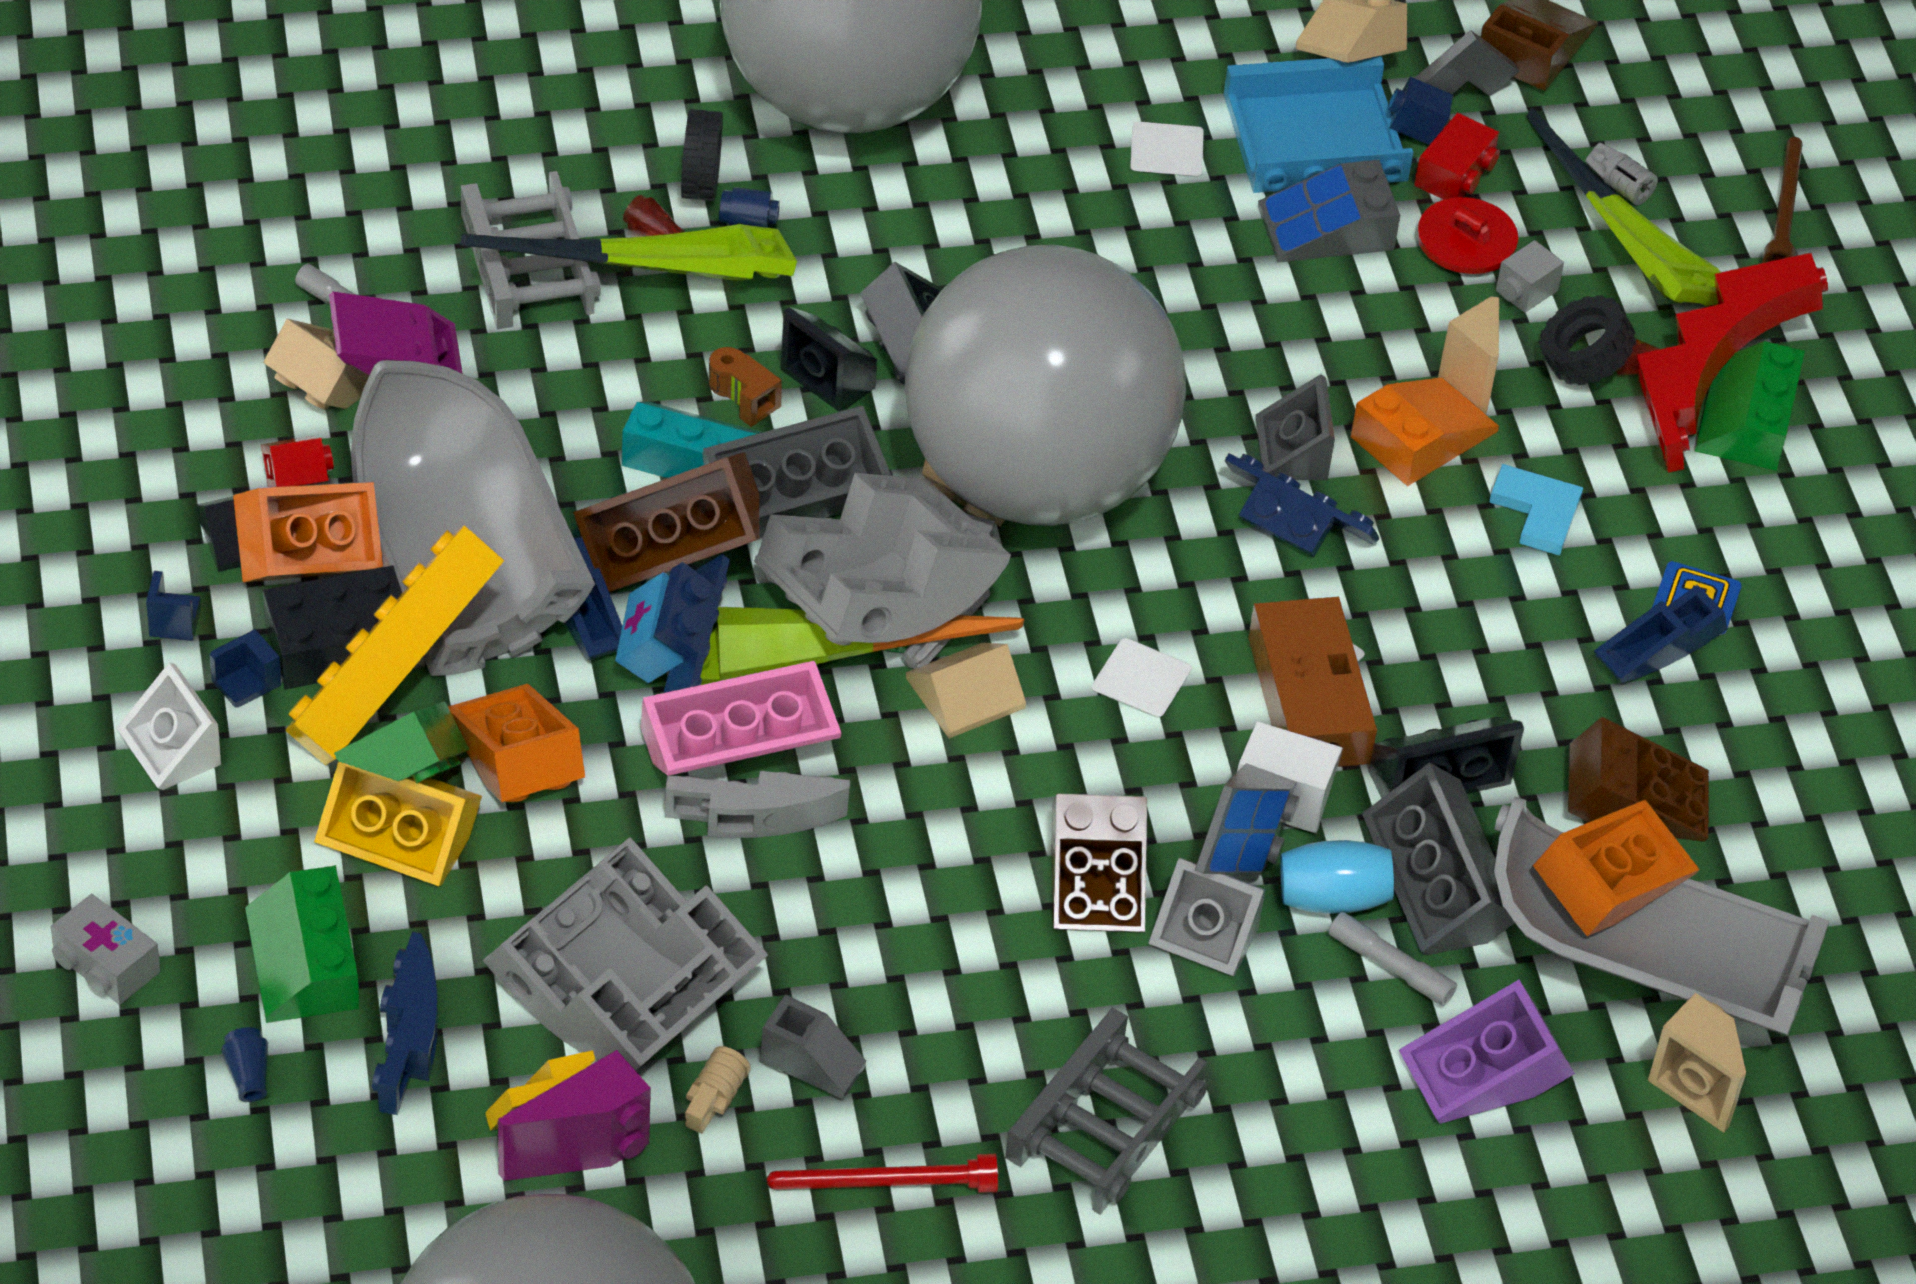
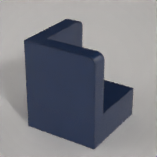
[146,570,201,641]
[210,629,281,708]

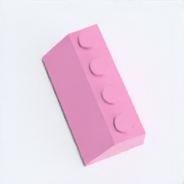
[640,661,841,776]

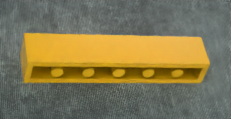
[285,525,505,766]

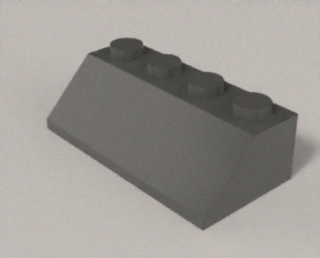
[702,406,891,536]
[1362,762,1515,955]

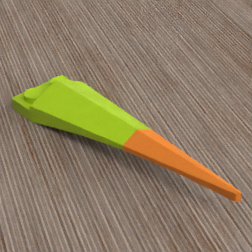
[700,607,1024,685]

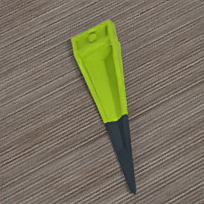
[1526,108,1721,306]
[460,224,797,281]

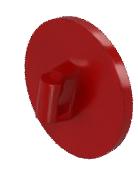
[1417,197,1518,274]

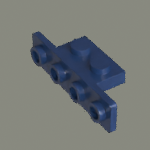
[1224,453,1380,557]
[654,554,730,693]

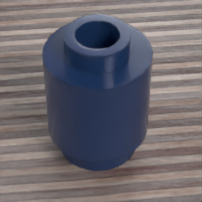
[719,187,780,228]

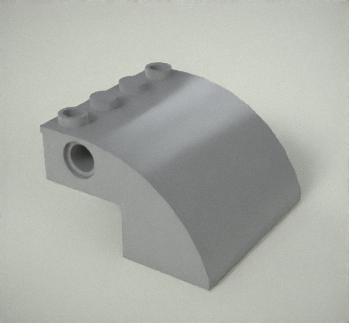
[754,473,1011,645]
[483,837,768,1070]

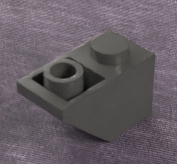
[761,995,866,1100]

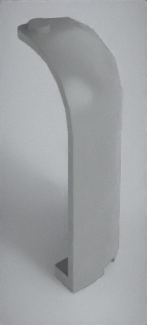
[351,360,595,676]
[1494,797,1829,1036]

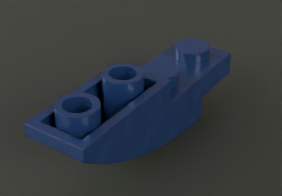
[372,932,438,1115]

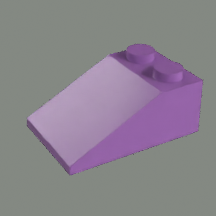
[1399,980,1575,1124]

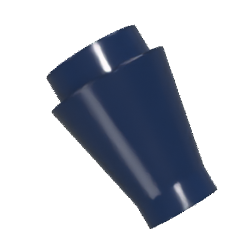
[221,1027,269,1102]

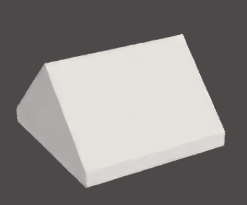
[116,662,221,790]
[1237,721,1343,834]

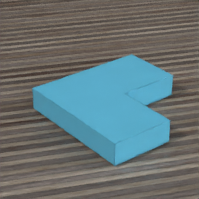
[1489,464,1583,556]

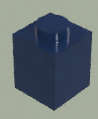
[1388,76,1453,145]

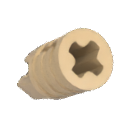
[685,1046,751,1134]

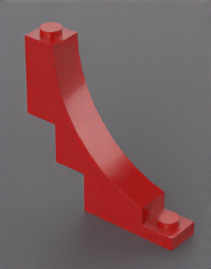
[1637,253,1828,473]

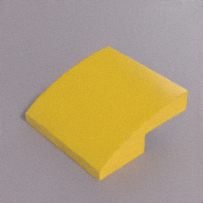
[485,1050,595,1131]

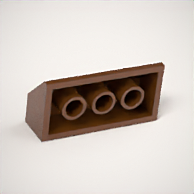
[573,452,760,592]

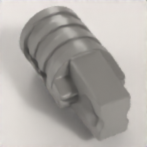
[1585,143,1658,205]

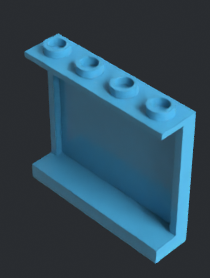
[1223,56,1413,193]

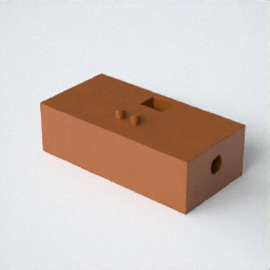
[1248,596,1377,767]

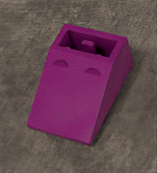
[329,291,463,376]

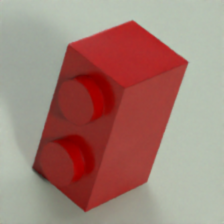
[1414,112,1500,200]
[260,436,334,488]

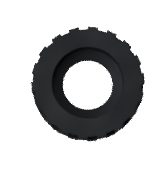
[681,109,723,201]
[1539,295,1636,385]

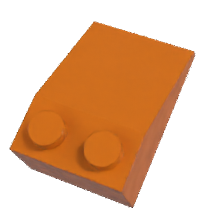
[1351,377,1499,487]
[233,482,383,582]
[448,684,585,802]
[1533,800,1700,937]

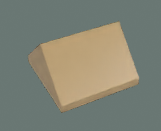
[1438,297,1499,414]
[906,643,1026,738]

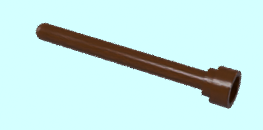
[1762,137,1803,263]

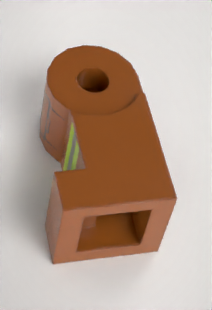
[709,347,782,427]

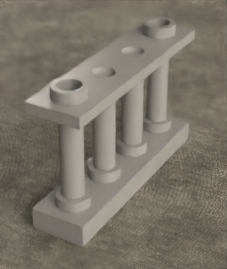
[461,171,601,329]

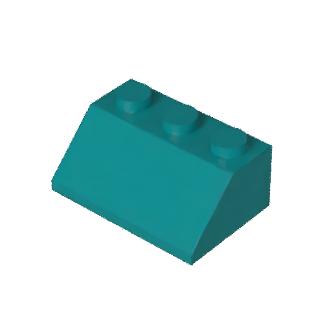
[622,402,763,478]

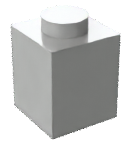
[1496,240,1564,313]

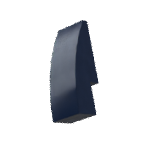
[565,536,622,660]
[1594,585,1727,683]

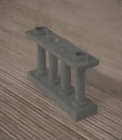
[1005,1007,1208,1215]

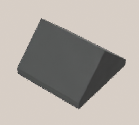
[1255,374,1335,480]

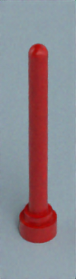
[767,1154,998,1193]

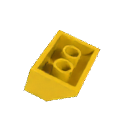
[314,761,482,886]

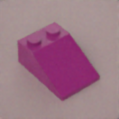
[498,1050,651,1181]

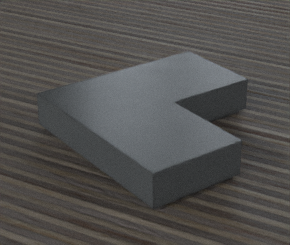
[1415,30,1519,96]

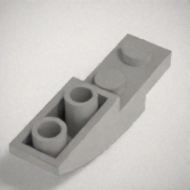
[665,771,850,838]

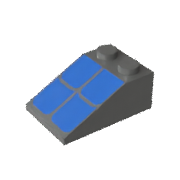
[1258,160,1401,263]
[1195,763,1300,874]

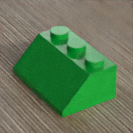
[1695,341,1805,471]
[334,701,470,784]
[245,865,360,1023]

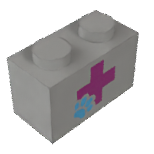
[51,893,160,1005]

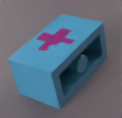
[615,572,684,683]

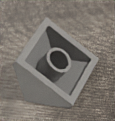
[1148,857,1266,976]

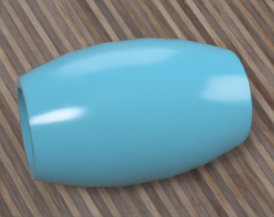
[1280,840,1394,914]

